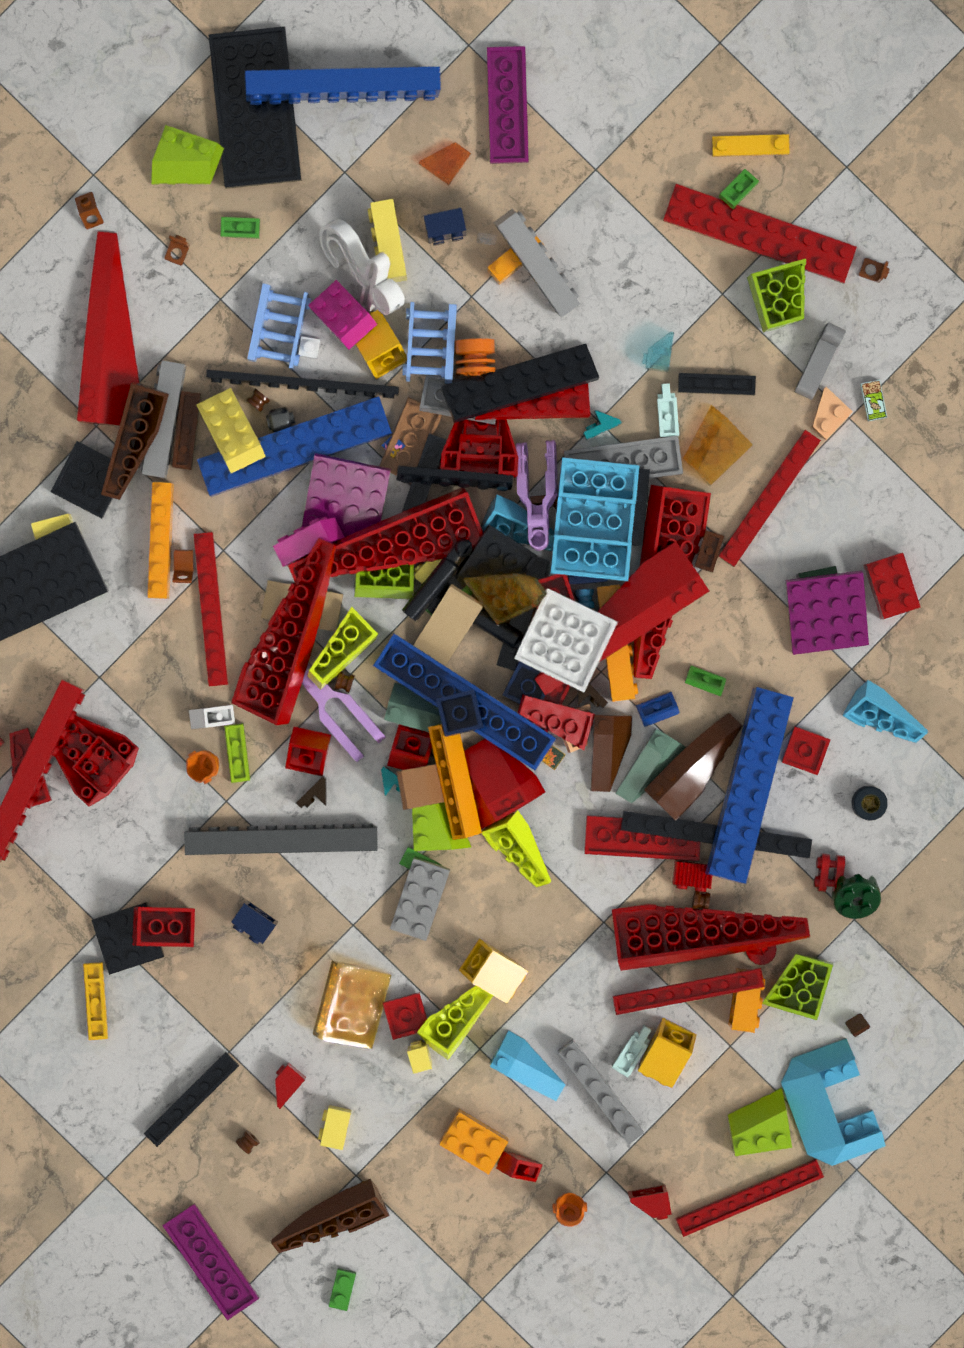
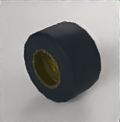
[851,786,888,821]

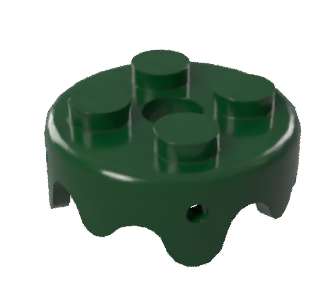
[832,874,881,919]

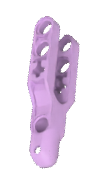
[516,440,558,551]
[302,663,386,762]

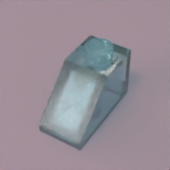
[642,332,674,372]

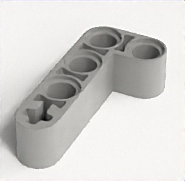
[794,322,846,400]

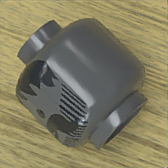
[266,407,295,432]

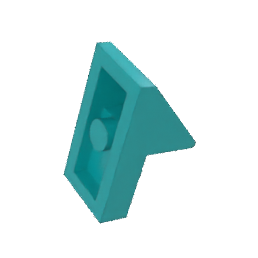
[583,410,622,440]
[381,766,400,796]

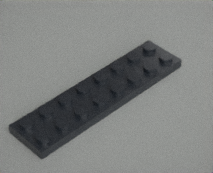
[441,343,599,423]

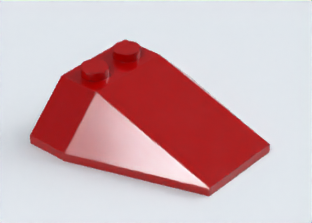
[441,419,518,478]

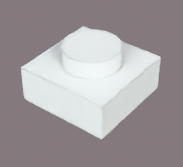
[298,336,321,359]

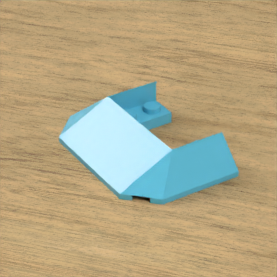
[781,1038,886,1166]

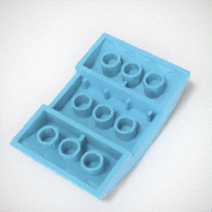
[551,458,640,581]

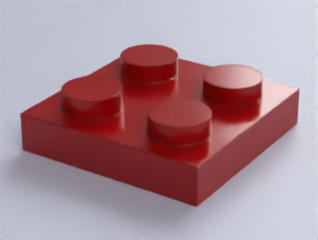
[781,726,831,775]
[383,992,427,1040]

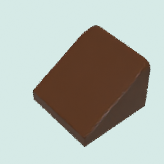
[845,1013,870,1037]

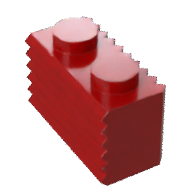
[672,860,713,892]

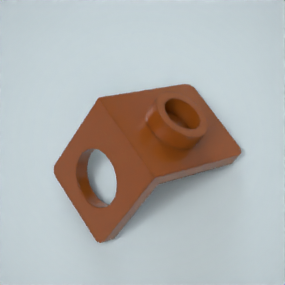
[75,192,104,229]
[164,235,190,266]
[859,258,890,283]
[172,549,194,583]

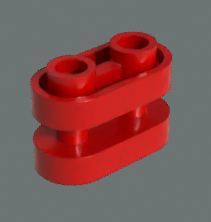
[814,853,845,892]

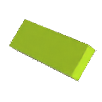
[224,723,250,783]

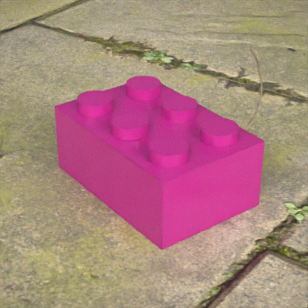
[308,280,377,350]
[273,516,344,567]

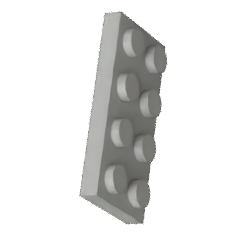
[419,375,496,425]
[390,857,450,941]

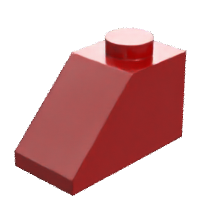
[275,1063,306,1109]
[496,1151,543,1182]

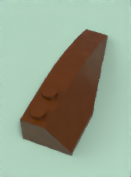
[101,382,169,500]
[644,713,743,821]
[271,1178,390,1253]

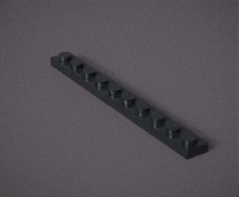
[206,370,399,399]
[620,811,812,858]

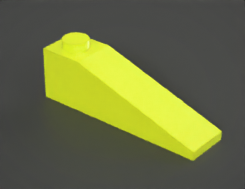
[482,810,551,888]

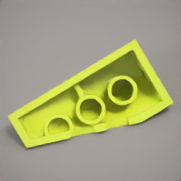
[417,986,493,1060]

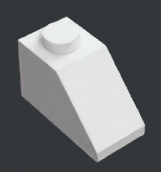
[189,705,235,729]

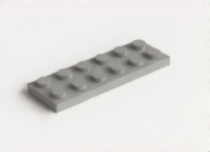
[564,436,683,479]

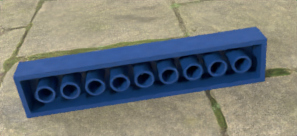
[245,66,441,105]
[197,396,392,497]
[373,634,557,771]
[705,687,794,884]

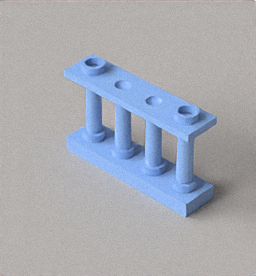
[247,284,311,370]
[403,302,457,384]

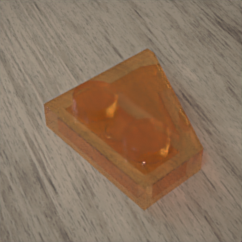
[419,142,471,185]

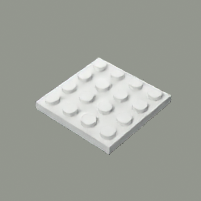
[514,588,618,692]

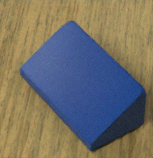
[636,692,680,727]

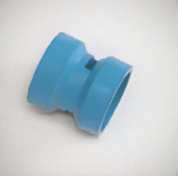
[575,589,595,609]

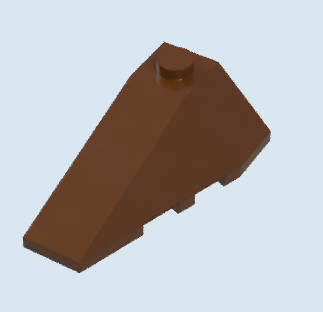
[591,715,632,792]

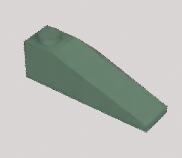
[384,683,442,732]
[616,728,686,803]

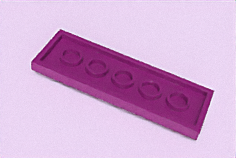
[487,46,529,164]
[163,1203,260,1321]

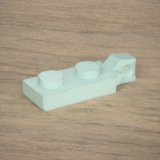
[657,383,679,437]
[612,1025,651,1077]

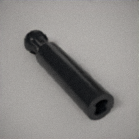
[402,539,473,622]
[472,608,525,649]

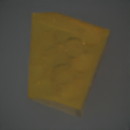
[683,405,753,486]
[463,573,547,625]

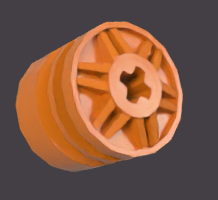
[455,338,495,377]

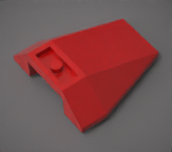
[55,716,139,807]
[464,739,546,829]

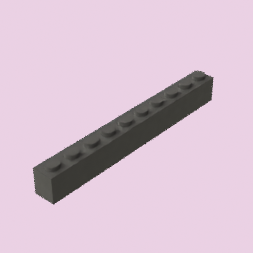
[184,823,378,855]

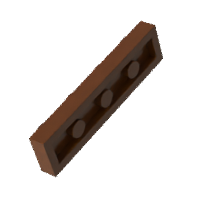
[172,391,201,470]

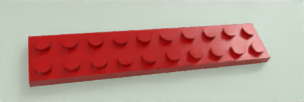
[663,184,857,284]

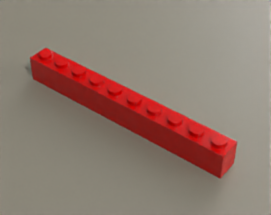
[0,680,86,863]

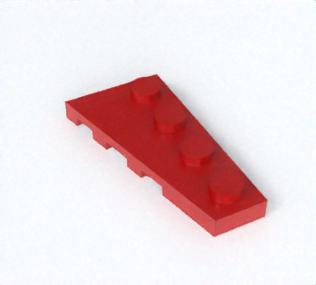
[517,695,595,750]
[9,728,52,807]

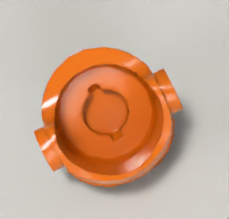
[186,750,219,784]
[552,1193,587,1227]

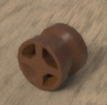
[246,388,270,412]
[335,671,355,693]
[692,891,711,910]
[236,1130,260,1154]

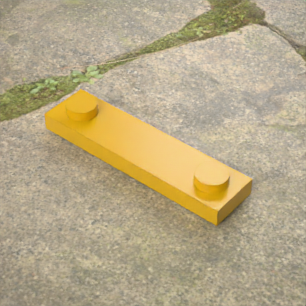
[712,134,790,157]
[83,962,108,1040]

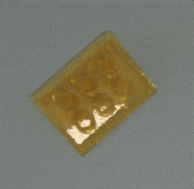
[313,960,392,1049]

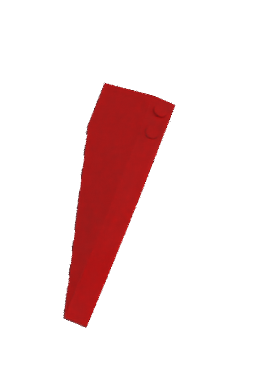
[77,231,139,426]
[634,485,711,679]
[288,488,483,582]
[231,538,336,725]
[534,541,710,695]
[612,904,810,971]

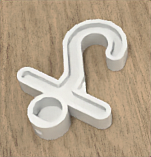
[319,219,405,315]

